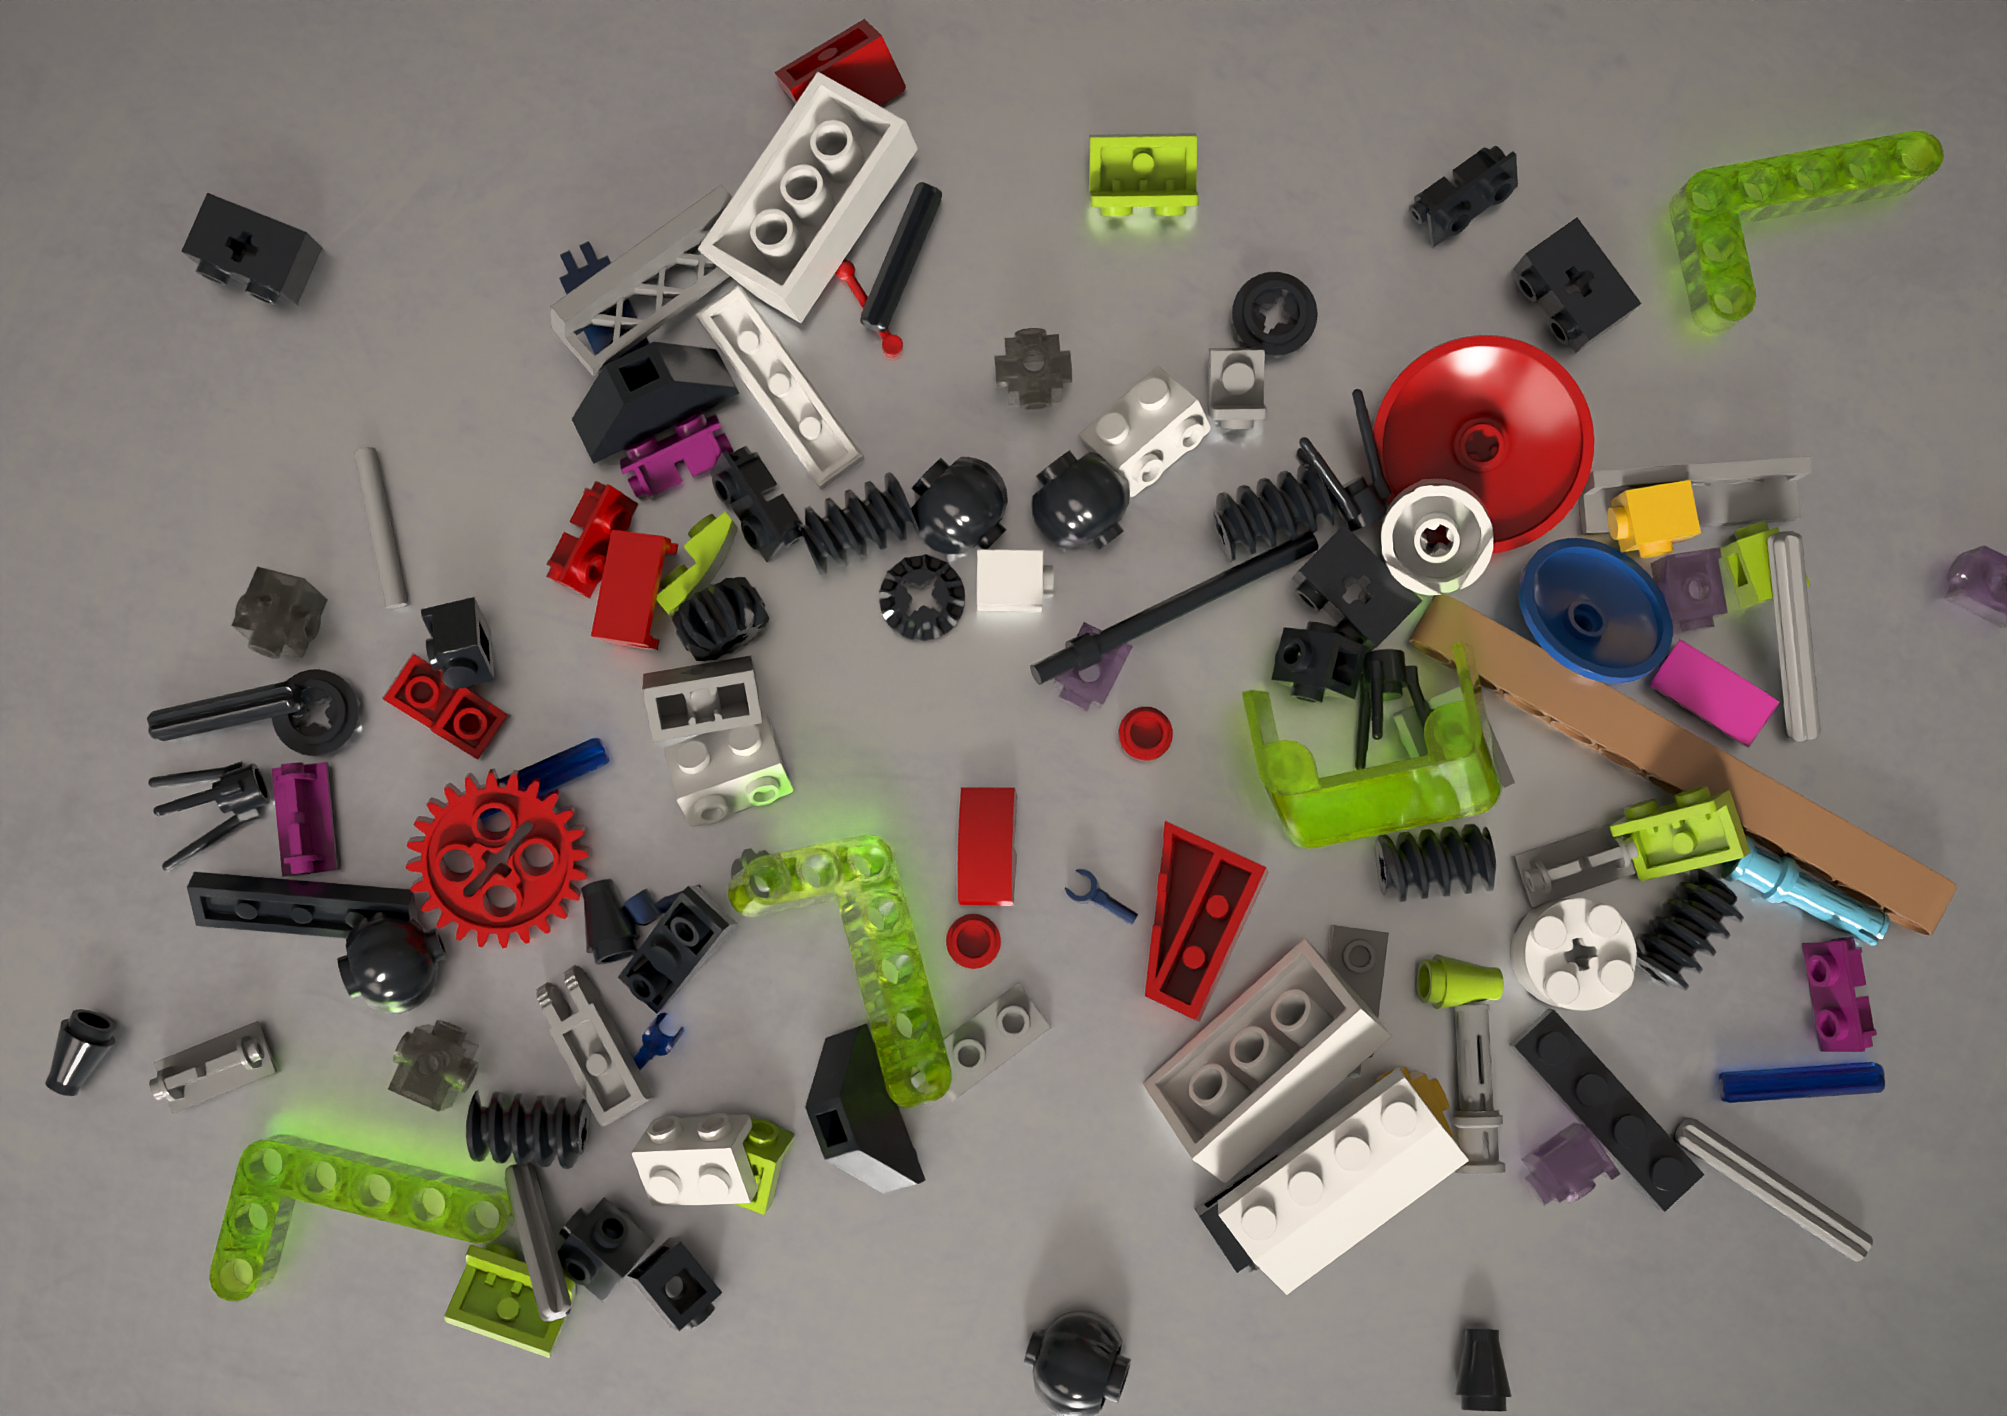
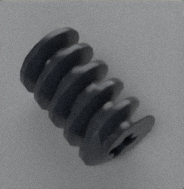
[1213,463,1334,562]
[797,472,920,576]
[1375,824,1496,902]
[1635,868,1744,991]
[466,1090,590,1169]

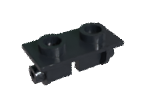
[1409,146,1518,247]
[710,446,804,562]

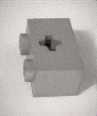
[642,655,762,742]

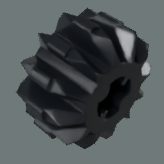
[672,577,770,661]

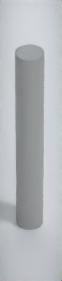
[354,447,408,609]

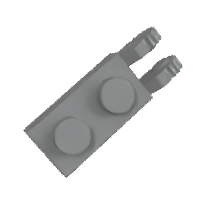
[535,965,654,1127]

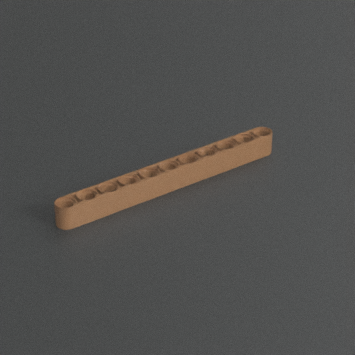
[1409,594,1958,936]

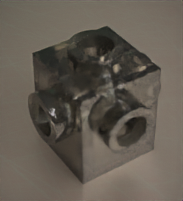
[994,328,1072,410]
[231,566,328,659]
[388,1019,479,1112]

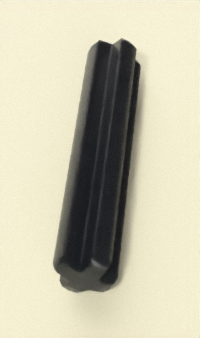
[860,182,942,333]
[147,681,303,741]

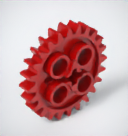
[406,768,589,948]

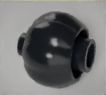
[1031,450,1130,550]
[911,457,1008,554]
[337,911,447,1014]
[1024,1311,1131,1416]

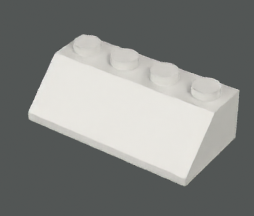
[698,72,918,323]
[1143,938,1392,1183]
[1218,1067,1469,1295]

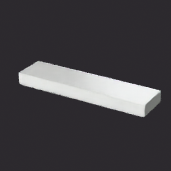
[696,284,864,489]

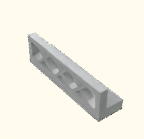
[550,184,732,376]
[1578,456,1813,535]

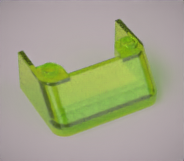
[1242,642,1503,849]

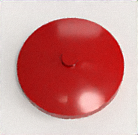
[1373,335,1595,554]

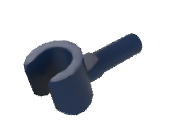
[1065,869,1138,925]
[624,884,702,926]

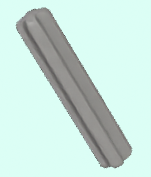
[504,1162,571,1321]

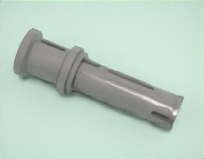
[1452,1004,1505,1174]

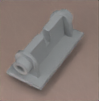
[1514,823,1638,908]
[149,1021,277,1114]

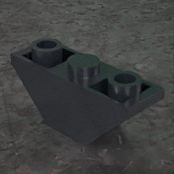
[572,342,739,464]
[618,886,738,1014]
[805,1023,926,1193]

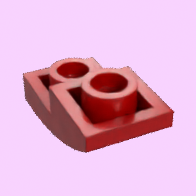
[382,652,508,760]
[958,787,1018,906]

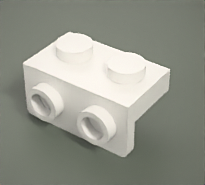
[1078,366,1211,497]
[663,713,793,826]
[631,1113,758,1206]

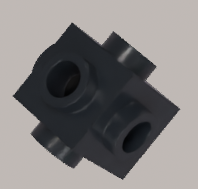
[1271,622,1367,704]
[557,1197,654,1302]

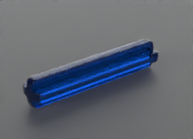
[480,738,610,819]
[1718,1062,1885,1103]

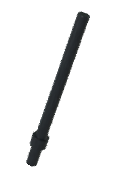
[1030,531,1319,685]

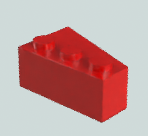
[1145,821,1269,1022]

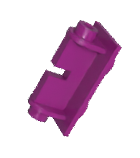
[620,413,734,498]
[272,762,338,877]
[1802,937,1877,1052]

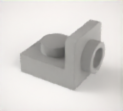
[1208,348,1267,429]

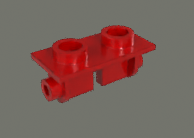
[546,481,638,599]

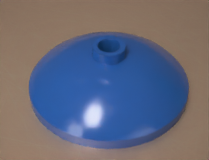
[1518,538,1673,683]

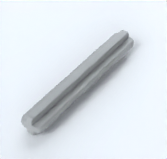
[1768,531,1821,742]
[1674,1117,1873,1262]

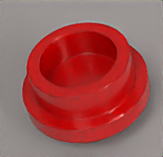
[1118,707,1173,761]
[946,914,1001,969]

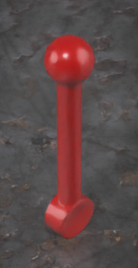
[835,259,903,357]

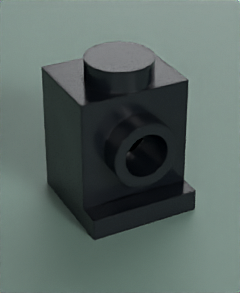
[421,597,494,690]
[627,1238,722,1332]

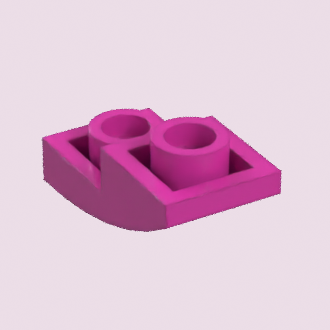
[1649,639,1779,748]

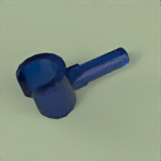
[633,1013,684,1071]

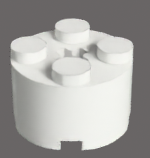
[1381,479,1494,595]
[1510,898,1637,1010]

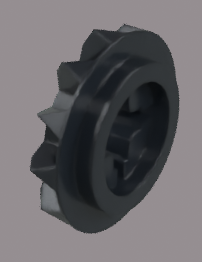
[1231,272,1318,359]
[879,554,965,641]
[272,669,361,756]

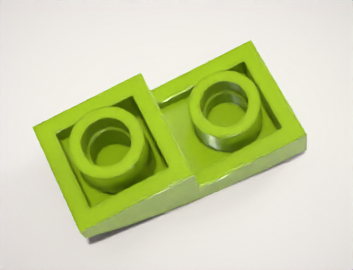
[656,511,738,618]

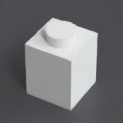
[977,549,1054,612]

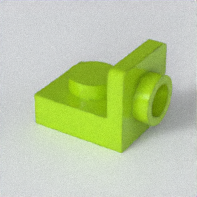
[735,1116,795,1216]

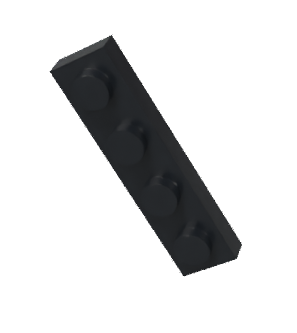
[187,872,418,938]
[1509,1008,1705,1212]

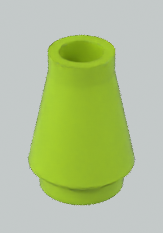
[1417,954,1504,1009]

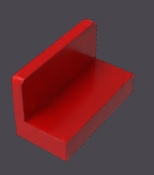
[774,19,906,106]

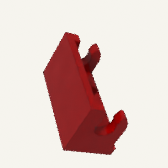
[591,530,679,650]

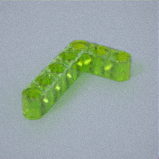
[1670,131,1944,334]
[728,835,952,1108]
[209,1134,515,1302]

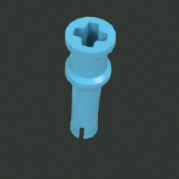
[1720,835,1890,946]

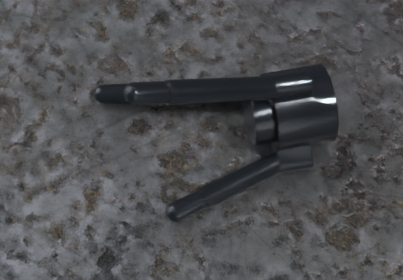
[1296,389,1392,532]
[1355,649,1449,773]
[148,761,270,872]

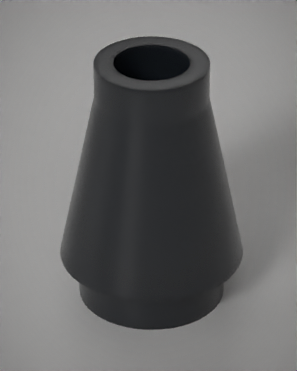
[581,879,640,965]
[45,1009,116,1096]
[1455,1329,1512,1412]

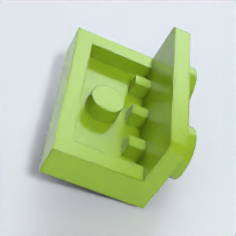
[1089,133,1199,216]
[1609,786,1751,882]
[444,1243,576,1358]

